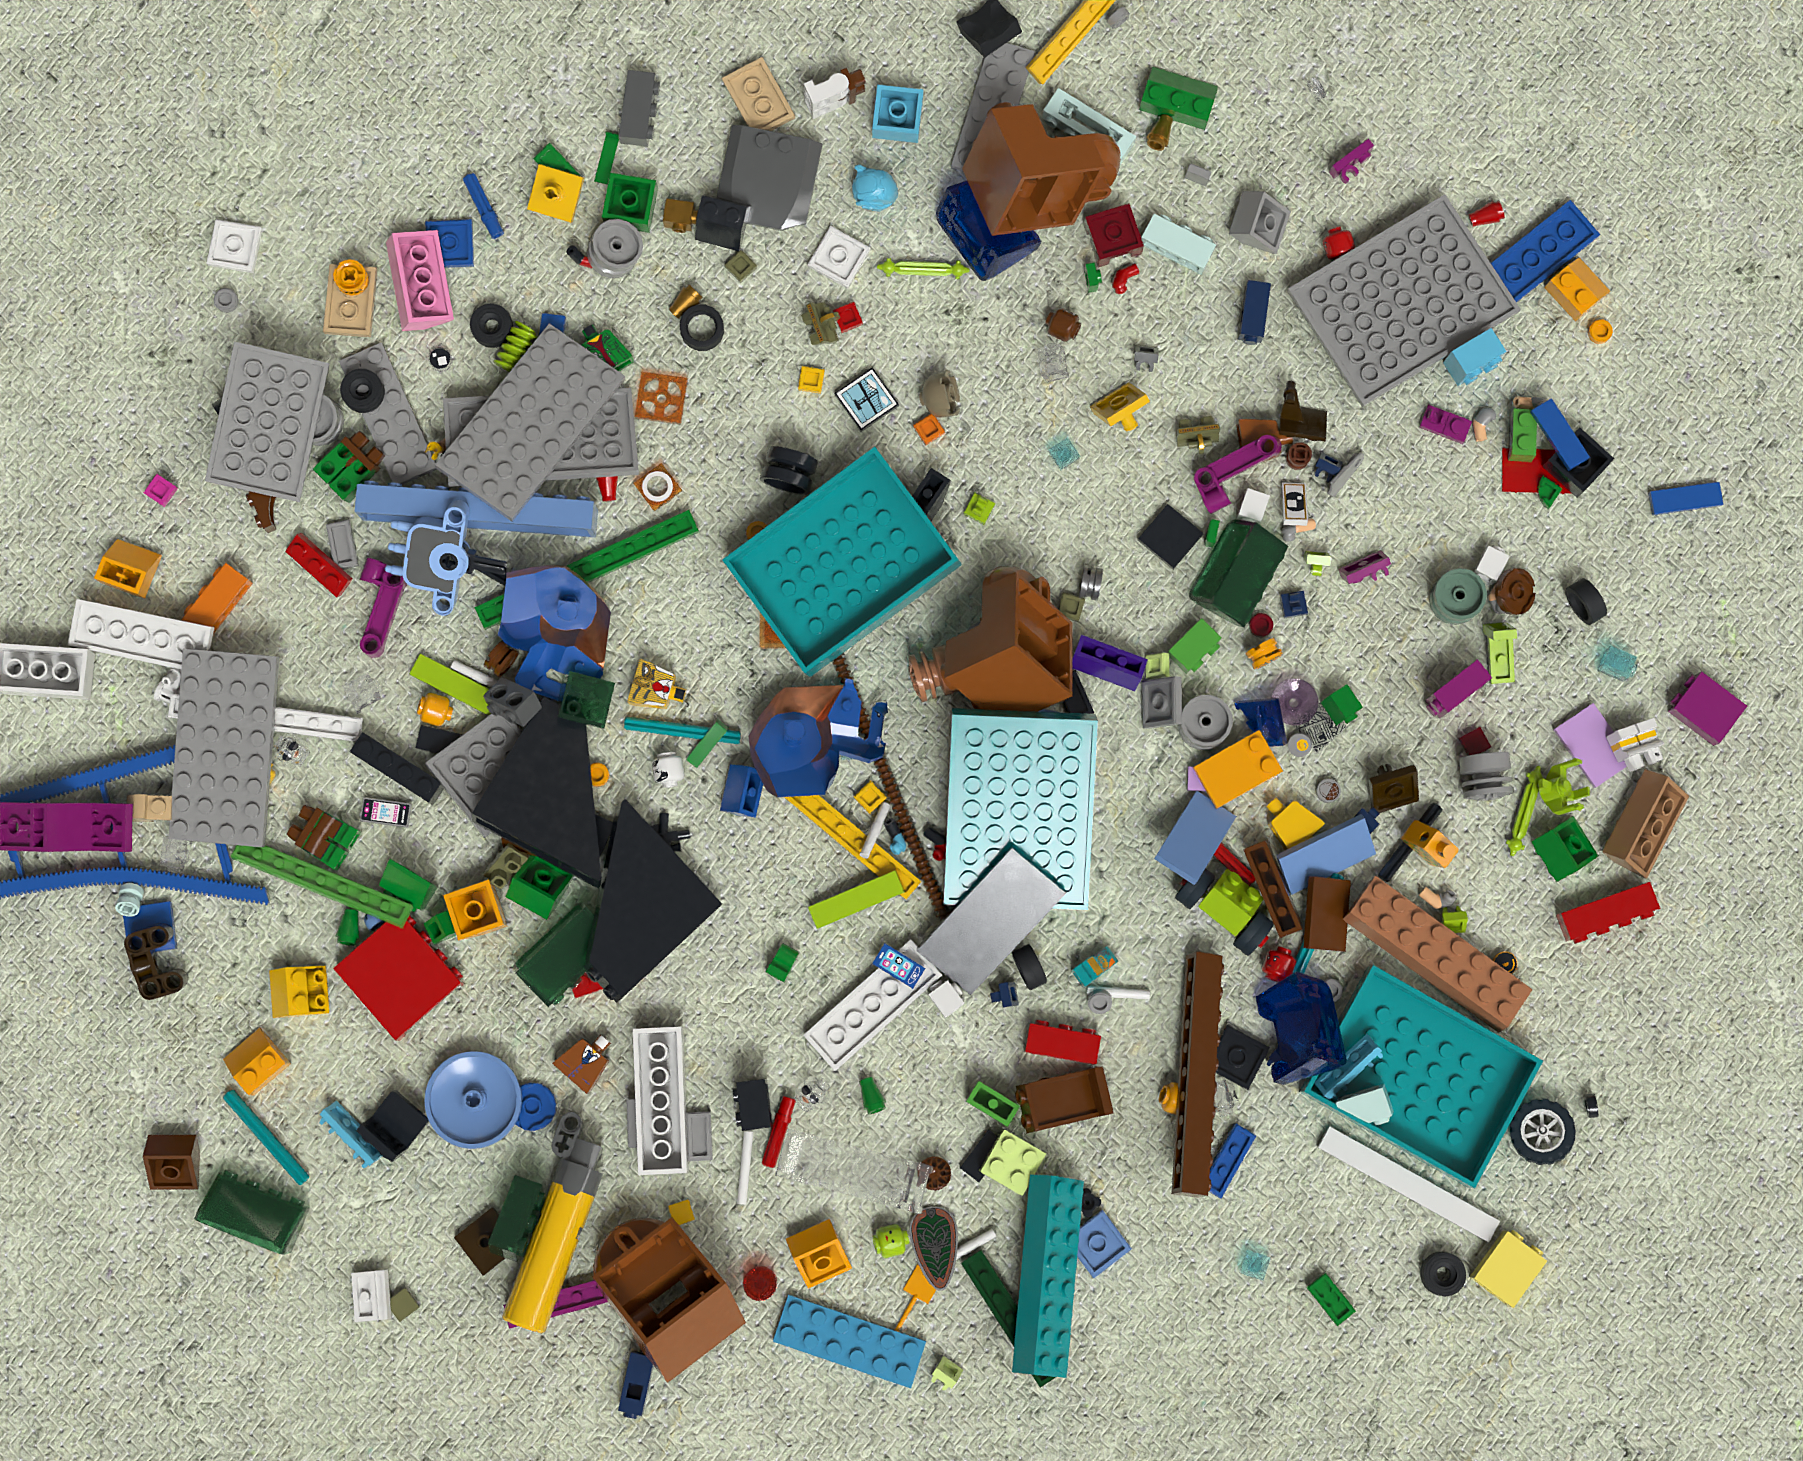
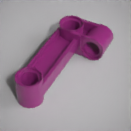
[1194,435,1282,514]
[359,558,407,658]

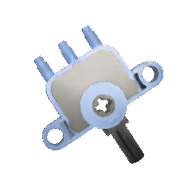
[385,500,507,616]

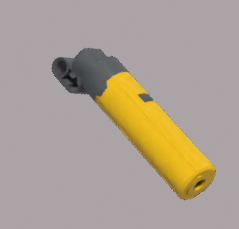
[502,1112,603,1333]

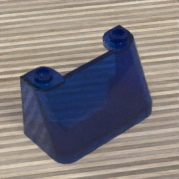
[936,180,1042,281]
[1256,972,1347,1085]

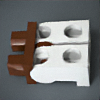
[804,67,866,119]

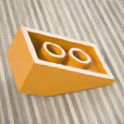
[1193,730,1283,809]

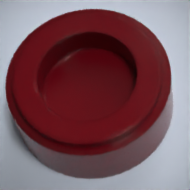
[1249,613,1273,638]

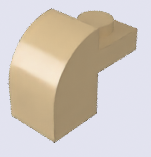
[126,794,172,822]

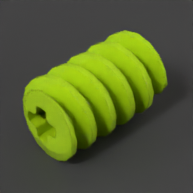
[493,321,538,372]

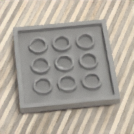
[425,714,522,838]

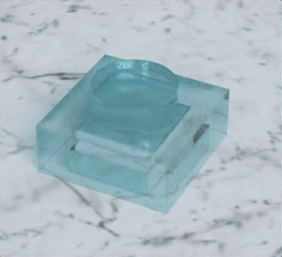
[1048,437,1081,471]
[1239,1249,1271,1281]

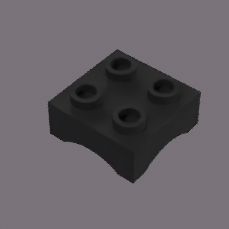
[956,0,1022,58]

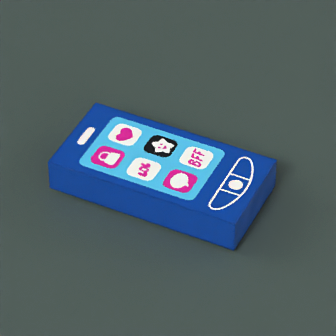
[872,943,926,989]

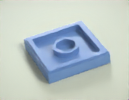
[1077,1210,1132,1278]

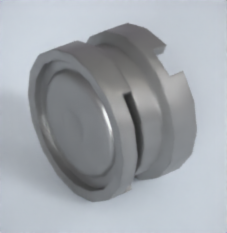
[1079,566,1103,601]

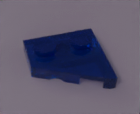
[1234,698,1287,747]

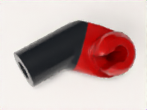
[566,245,593,269]
[923,826,946,861]

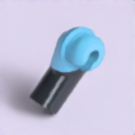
[884,818,907,855]

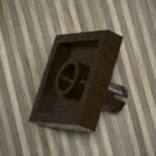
[1369,764,1419,813]
[454,1207,522,1276]

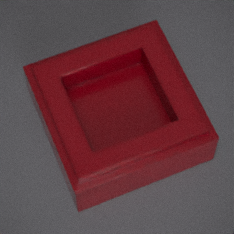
[1458,727,1491,756]

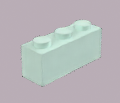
[1141,214,1216,275]

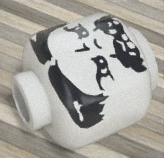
[652,752,685,788]

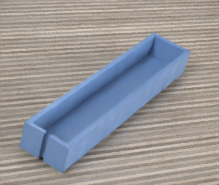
[355,481,598,538]

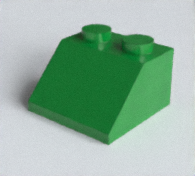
[1531,816,1599,882]
[505,855,574,920]
[379,859,438,912]

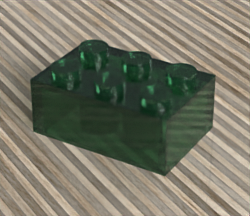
[488,1175,546,1262]

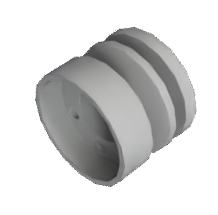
[1459,752,1514,801]

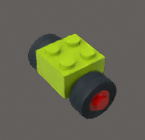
[1175,868,1274,956]

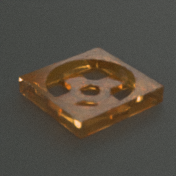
[635,372,688,425]

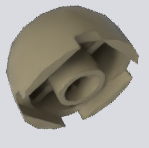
[919,370,960,418]

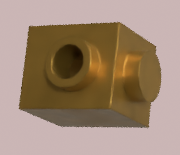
[663,198,698,233]

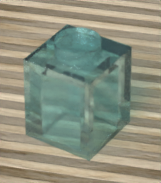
[1597,646,1638,682]

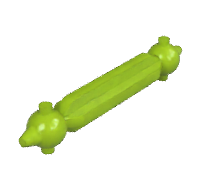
[877,258,970,279]
[1506,766,1545,857]

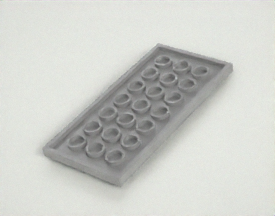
[435,323,625,522]
[443,388,639,487]
[168,649,280,847]

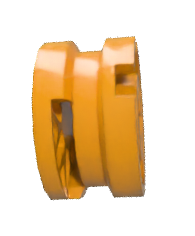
[333,259,369,296]
[1245,638,1283,670]

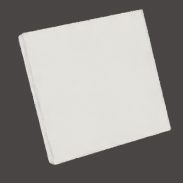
[206,219,263,273]
[807,226,871,289]

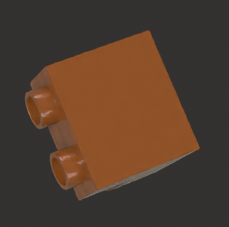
[962,102,1121,236]
[940,566,1073,712]
[592,1217,746,1383]

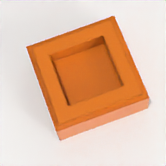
[913,414,945,446]

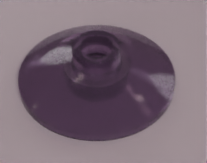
[1271,678,1318,726]

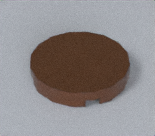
[1495,568,1536,615]

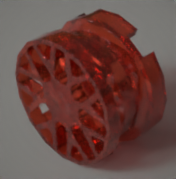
[743,1266,777,1301]

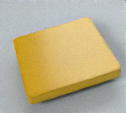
[668,1199,695,1225]

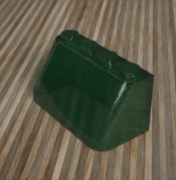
[1189,519,1289,627]
[512,901,594,1007]
[194,1169,310,1255]

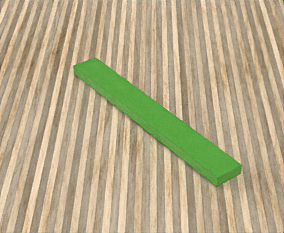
[231,845,413,928]

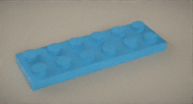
[773,1294,926,1388]

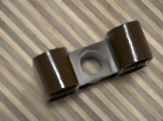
[124,923,188,1000]

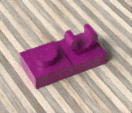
[1329,138,1374,184]
[1419,404,1472,444]
[1338,550,1391,584]

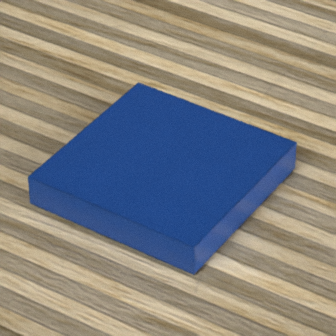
[425,219,474,268]
[123,901,177,952]

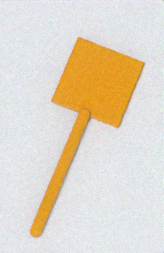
[894,1264,936,1332]

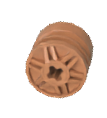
[908,644,960,703]

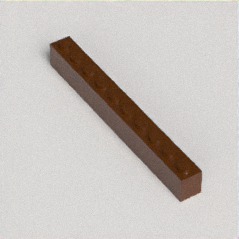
[1171,951,1224,1198]

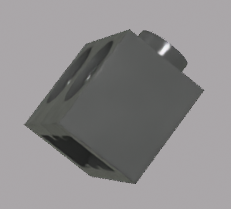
[483,677,542,727]

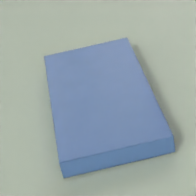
[1154,791,1237,885]
[1276,814,1376,895]

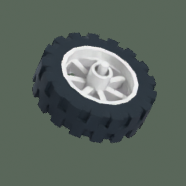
[1510,1099,1576,1165]

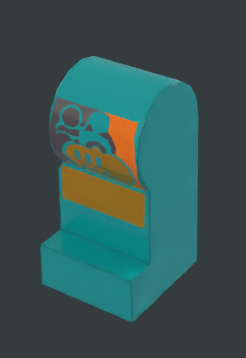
[1071,946,1118,988]

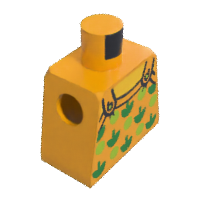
[1401,820,1459,868]

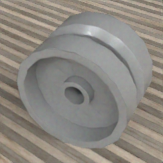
[587,219,643,278]
[312,394,344,446]
[1178,695,1233,750]

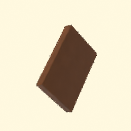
[1303,876,1351,952]

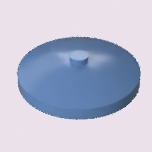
[425,1051,522,1149]

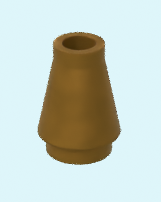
[1147,115,1173,151]
[669,284,703,319]

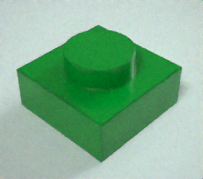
[1084,263,1102,293]

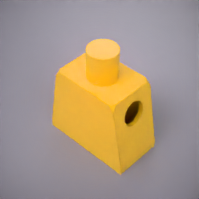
[1266,797,1325,850]

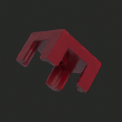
[1084,203,1144,268]

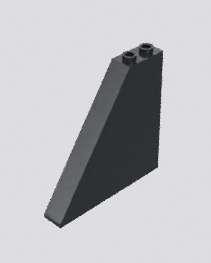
[472,697,602,889]
[584,799,722,1003]

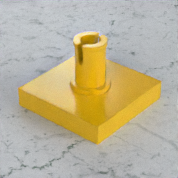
[527,164,585,223]
[1090,382,1150,431]

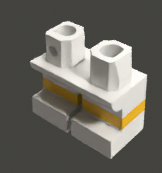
[1606,718,1664,772]

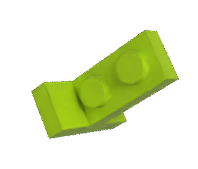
[1483,622,1517,684]

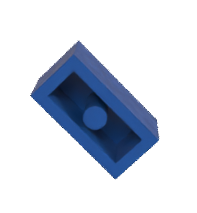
[720,764,763,818]

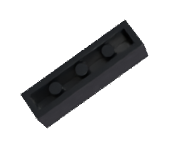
[349,732,444,805]

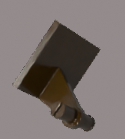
[1279,381,1327,442]

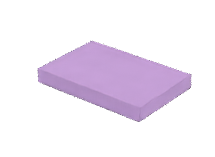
[1553,703,1627,788]

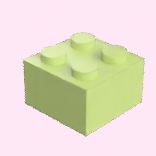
[979,1129,1046,1196]

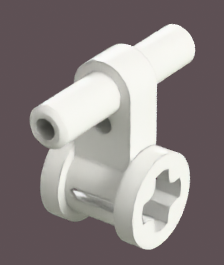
[154,668,181,704]

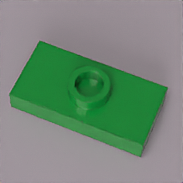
[533,143,581,176]
[1306,1272,1356,1326]

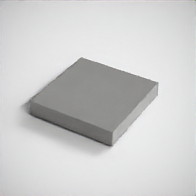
[1142,676,1182,729]

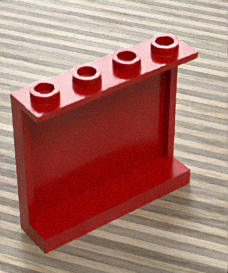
[333,915,464,1041]

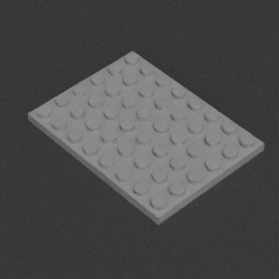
[1287,194,1521,407]

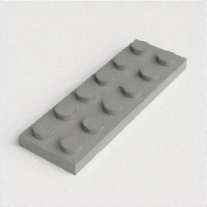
[951,43,1035,172]
[339,342,437,485]

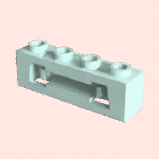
[1042,88,1136,165]

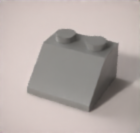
[1229,191,1291,254]

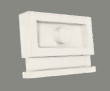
[351,1269,391,1322]

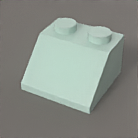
[1336,1084,1393,1125]

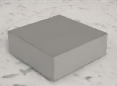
[1185,163,1212,187]

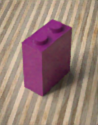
[1425,659,1492,719]
[1668,671,1747,746]

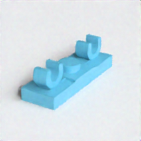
[1315,1034,1383,1100]
[319,1101,382,1168]

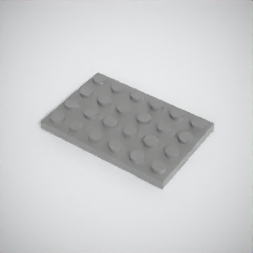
[205,341,330,502]

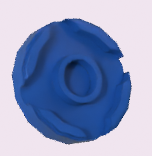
[516,1083,557,1131]

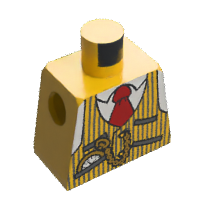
[627,659,687,709]

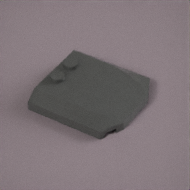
[717,125,823,231]

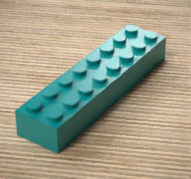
[1012,1174,1084,1378]

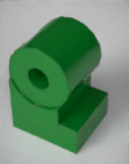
[766,943,800,983]

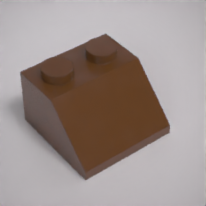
[143,1135,200,1190]

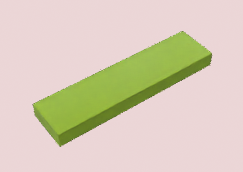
[409,654,491,716]
[808,870,905,929]

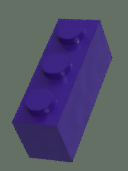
[1072,635,1148,692]

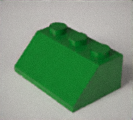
[1139,67,1219,130]

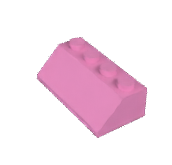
[386,230,454,331]

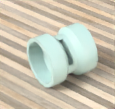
[115,883,144,916]

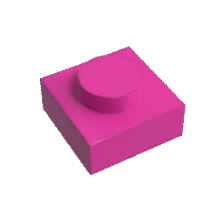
[143,474,178,508]

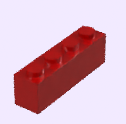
[1556,882,1661,944]

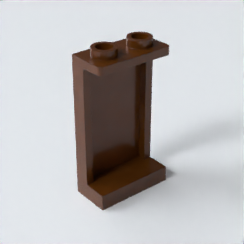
[1015,1066,1114,1134]

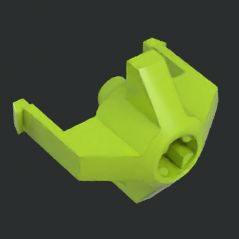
[1538,758,1590,815]

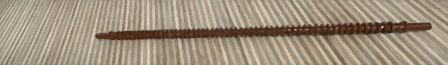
[832,654,950,921]

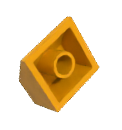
[1545,257,1610,322]
[443,879,508,941]
[223,1028,291,1096]
[786,1219,852,1289]

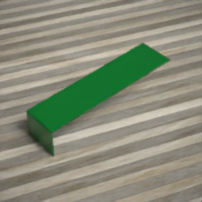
[594,132,619,185]
[686,719,729,768]

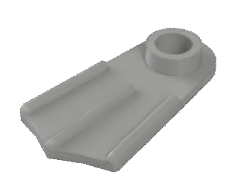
[1327,452,1364,498]

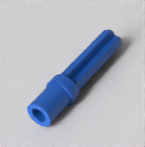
[463,173,504,239]

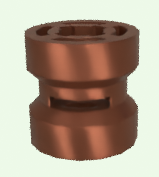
[1286,442,1312,470]

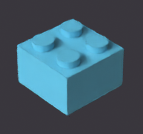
[872,85,924,143]
[1443,328,1506,386]

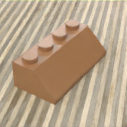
[1602,769,1689,879]

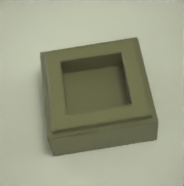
[724,250,757,283]
[1058,592,1085,622]
[390,1288,420,1322]

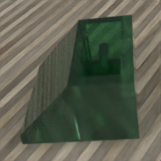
[558,671,615,729]

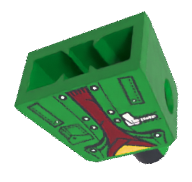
[581,324,634,371]

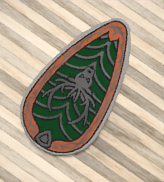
[909,1206,958,1291]

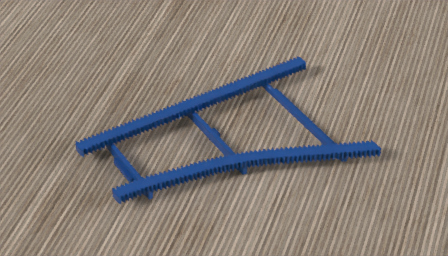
[0,745,270,905]

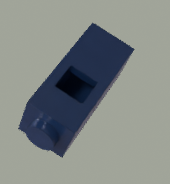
[1238,280,1271,345]
[618,1351,654,1419]

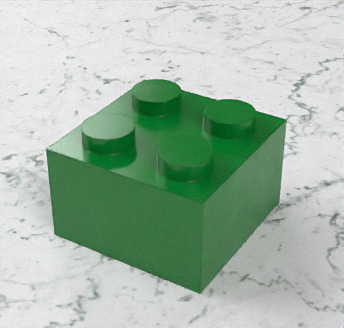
[602,173,658,233]

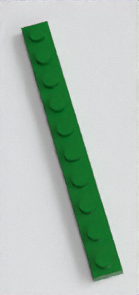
[474,510,699,630]

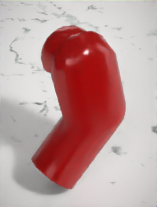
[1112,263,1139,294]

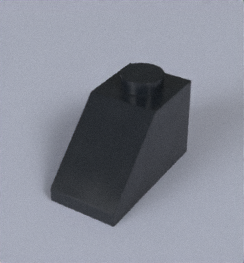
[912,468,951,521]

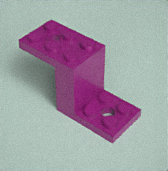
[0,802,133,852]

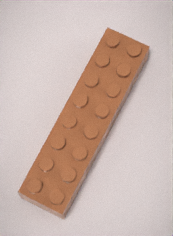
[1343,876,1533,1033]

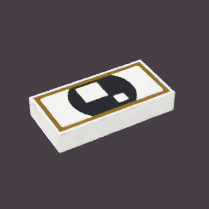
[1281,483,1308,526]

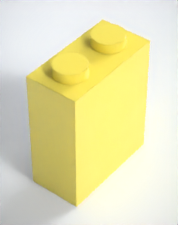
[1470,1230,1547,1308]

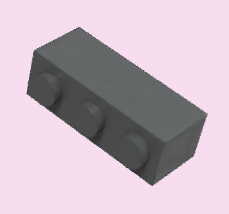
[619,70,660,147]

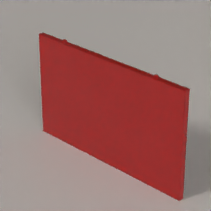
[1502,448,1572,495]

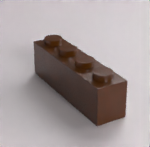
[1243,840,1304,938]

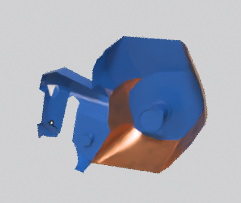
[498,565,611,707]
[748,679,888,797]

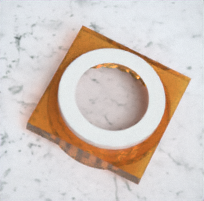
[633,463,682,512]

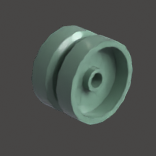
[1429,568,1487,625]

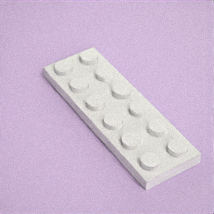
[68,599,214,669]
[803,939,942,1071]

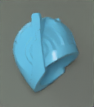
[852,165,899,212]

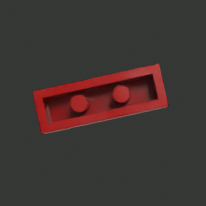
[1024,1020,1101,1065]

